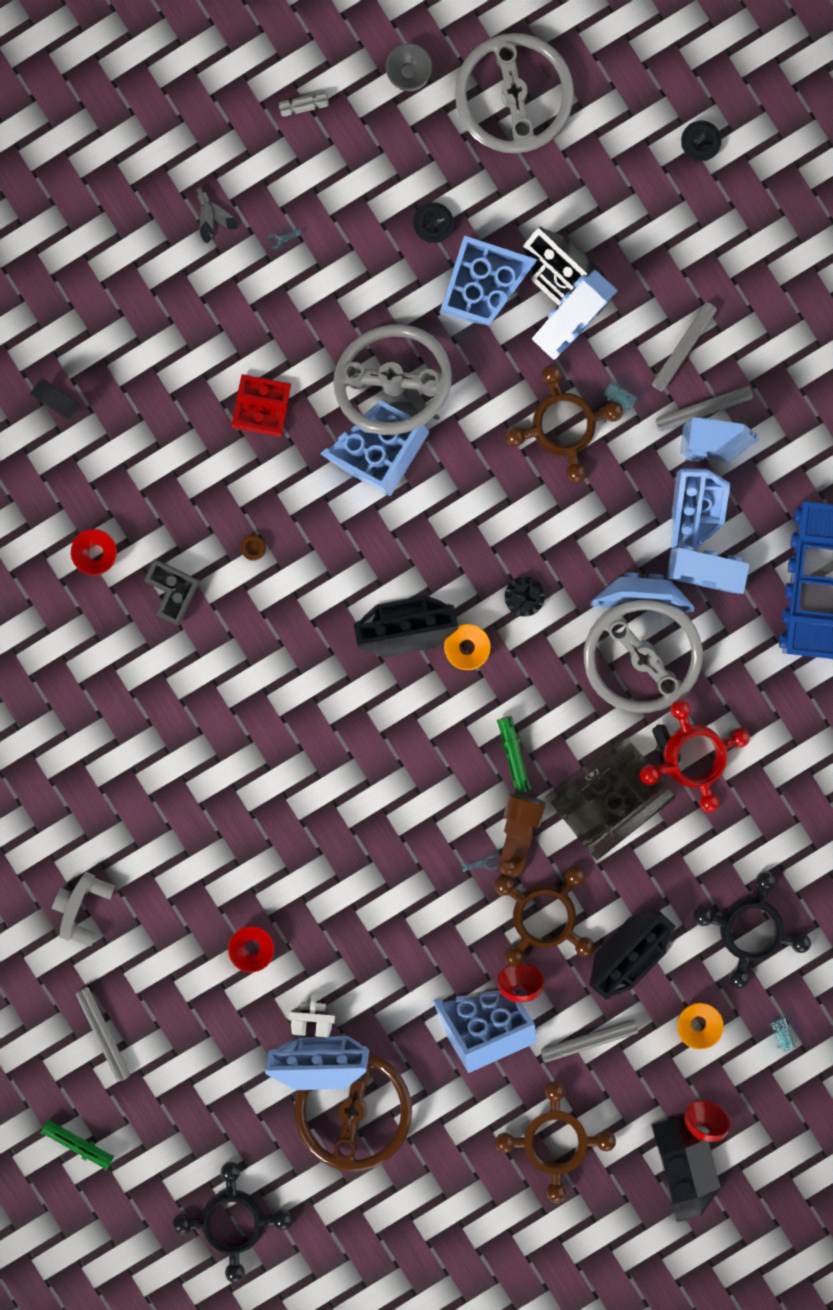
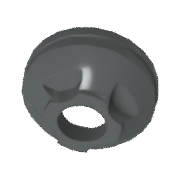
[386,43,432,91]

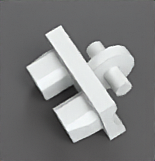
[288,995,335,1038]

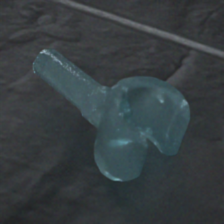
[266,229,302,251]
[462,855,498,872]

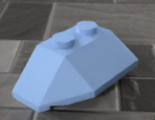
[671,469,730,550]
[590,572,694,612]
[265,1036,369,1090]

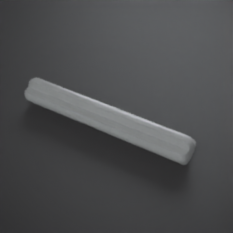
[652,302,717,392]
[655,386,753,431]
[76,987,130,1082]
[541,1020,638,1063]

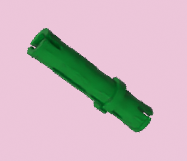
[496,716,531,793]
[41,1119,114,1170]

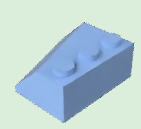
[439,236,537,325]
[320,400,429,496]
[679,417,758,462]
[433,990,537,1073]

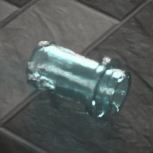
[604,382,638,410]
[770,1017,796,1052]

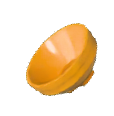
[444,624,491,670]
[677,1003,724,1050]

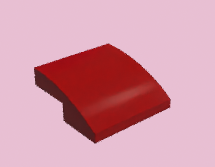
[232,374,291,437]

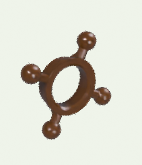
[505,365,623,483]
[494,866,595,967]
[495,1081,616,1203]

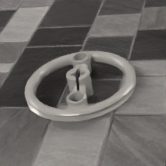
[455,33,574,153]
[333,324,452,435]
[584,598,703,713]

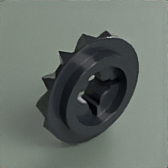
[681,120,722,162]
[413,202,454,244]
[504,576,545,617]

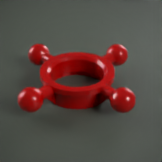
[640,699,750,813]

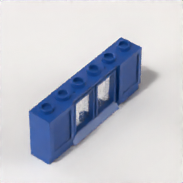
[779,502,833,659]

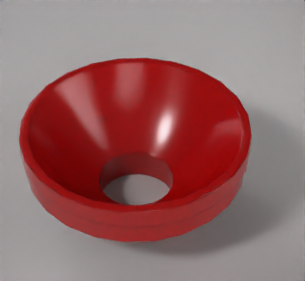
[70,529,117,576]
[228,926,274,973]
[497,963,544,1003]
[684,1100,731,1142]

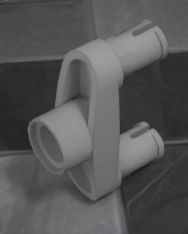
[52,872,115,947]

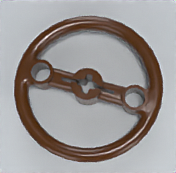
[294,1053,412,1172]

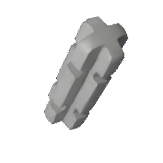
[279,92,329,117]

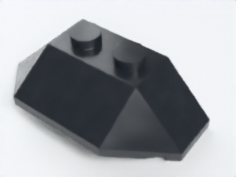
[523,227,614,316]
[354,595,458,657]
[589,911,676,1000]
[651,1118,721,1222]

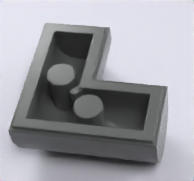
[143,559,201,626]

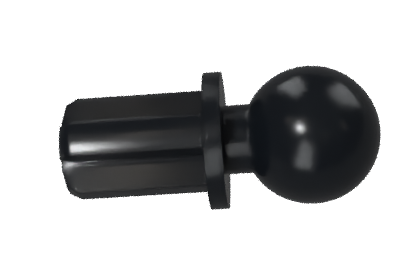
[652,724,681,764]

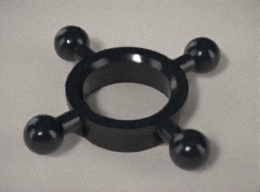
[693,871,811,989]
[172,1162,293,1283]

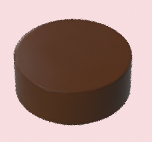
[241,535,266,561]

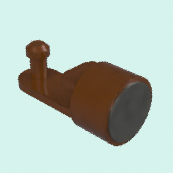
[499,793,546,878]

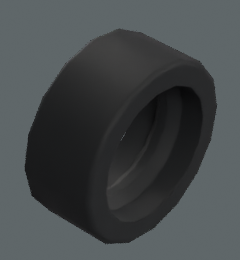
[30,378,81,421]

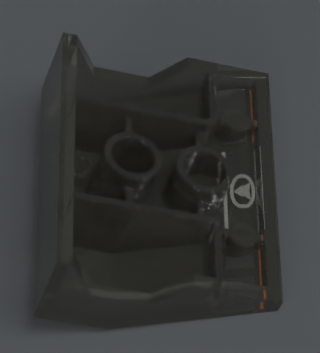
[546,734,676,861]

